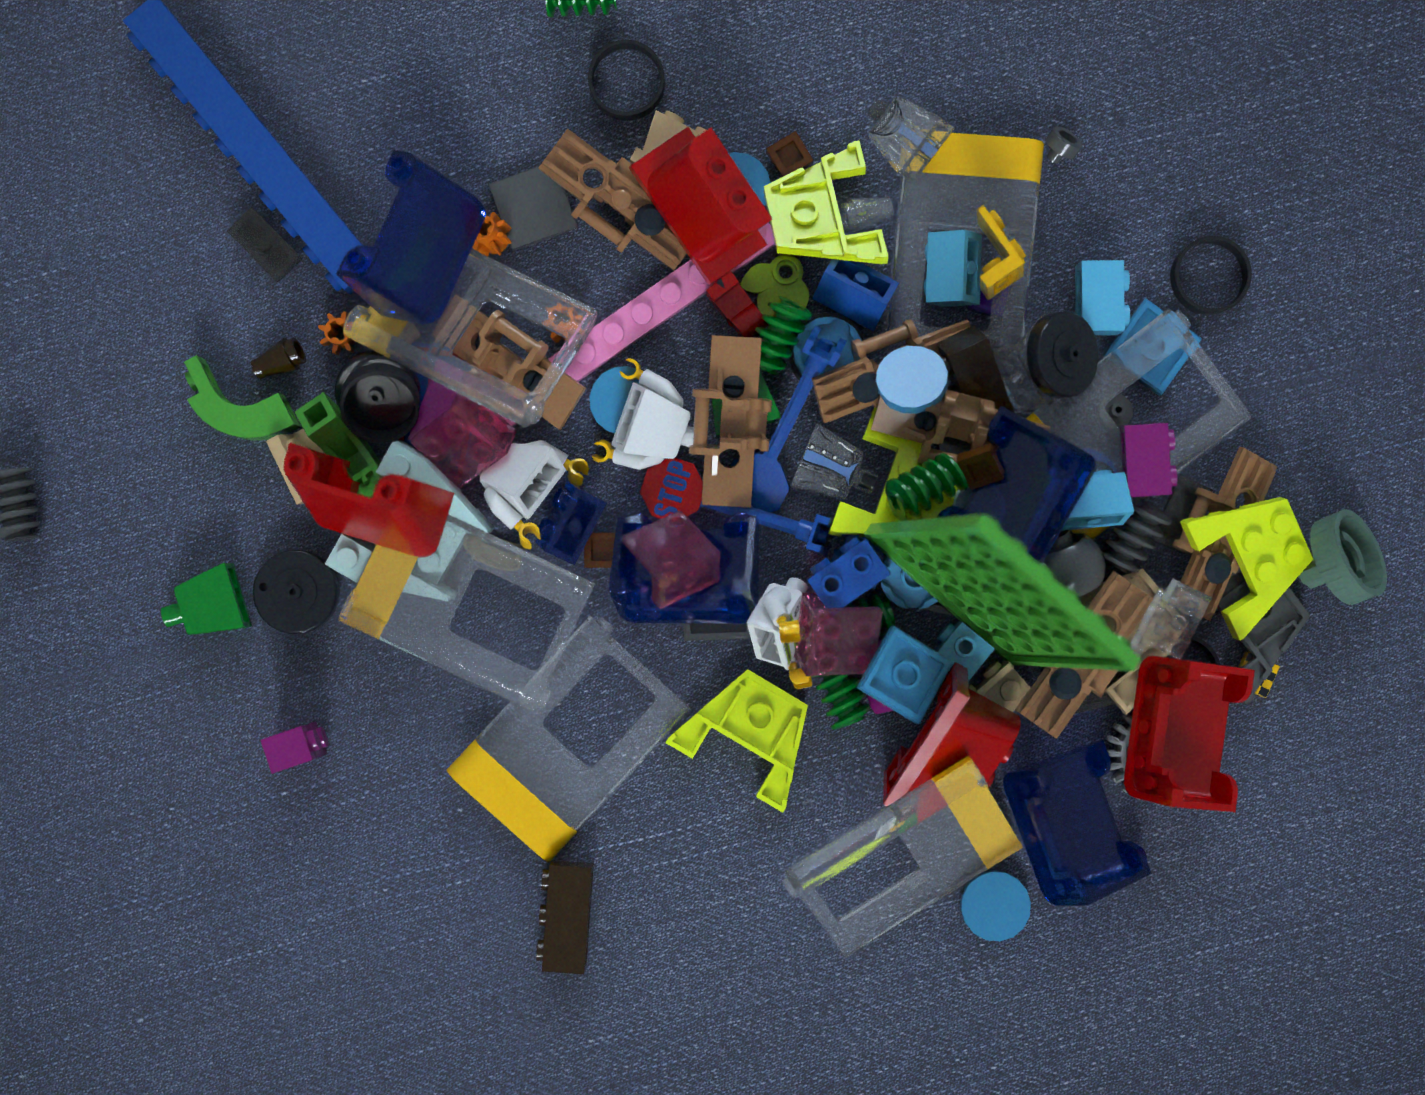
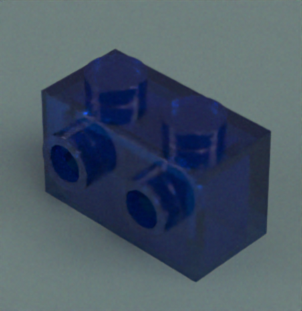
[536,480,607,565]

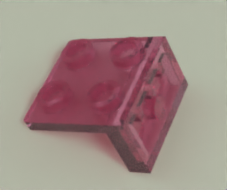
[411,383,517,488]
[623,511,720,609]
[794,593,882,676]

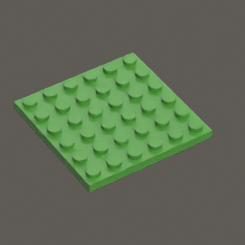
[864,514,1141,671]

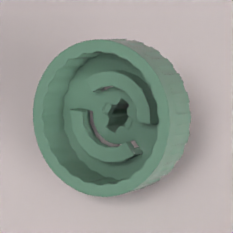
[1299,509,1387,605]

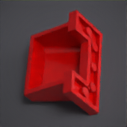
[629,127,773,285]
[883,662,1021,811]

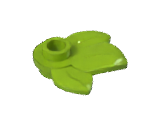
[741,254,809,316]

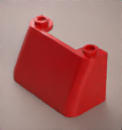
[283,443,455,558]
[1124,656,1255,812]

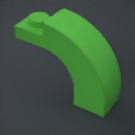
[184,355,301,440]
[295,392,383,498]

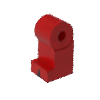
[706,271,768,337]

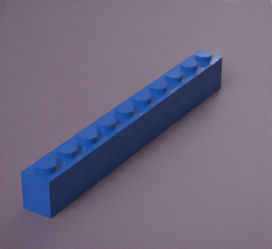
[122,0,382,295]

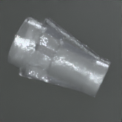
[839,196,893,233]

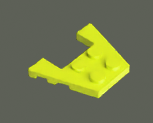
[764,141,888,264]
[828,407,958,537]
[1180,497,1313,641]
[665,669,808,813]

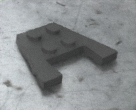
[1164,569,1310,705]

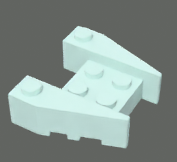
[325,440,495,601]

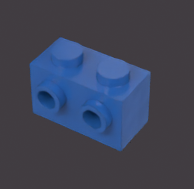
[812,259,899,332]
[807,537,891,615]

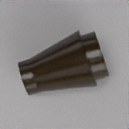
[251,337,306,379]

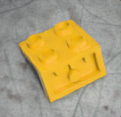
[977,205,1026,300]

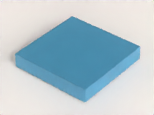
[1103,298,1202,396]
[856,626,953,724]

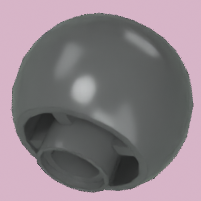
[1029,530,1105,597]

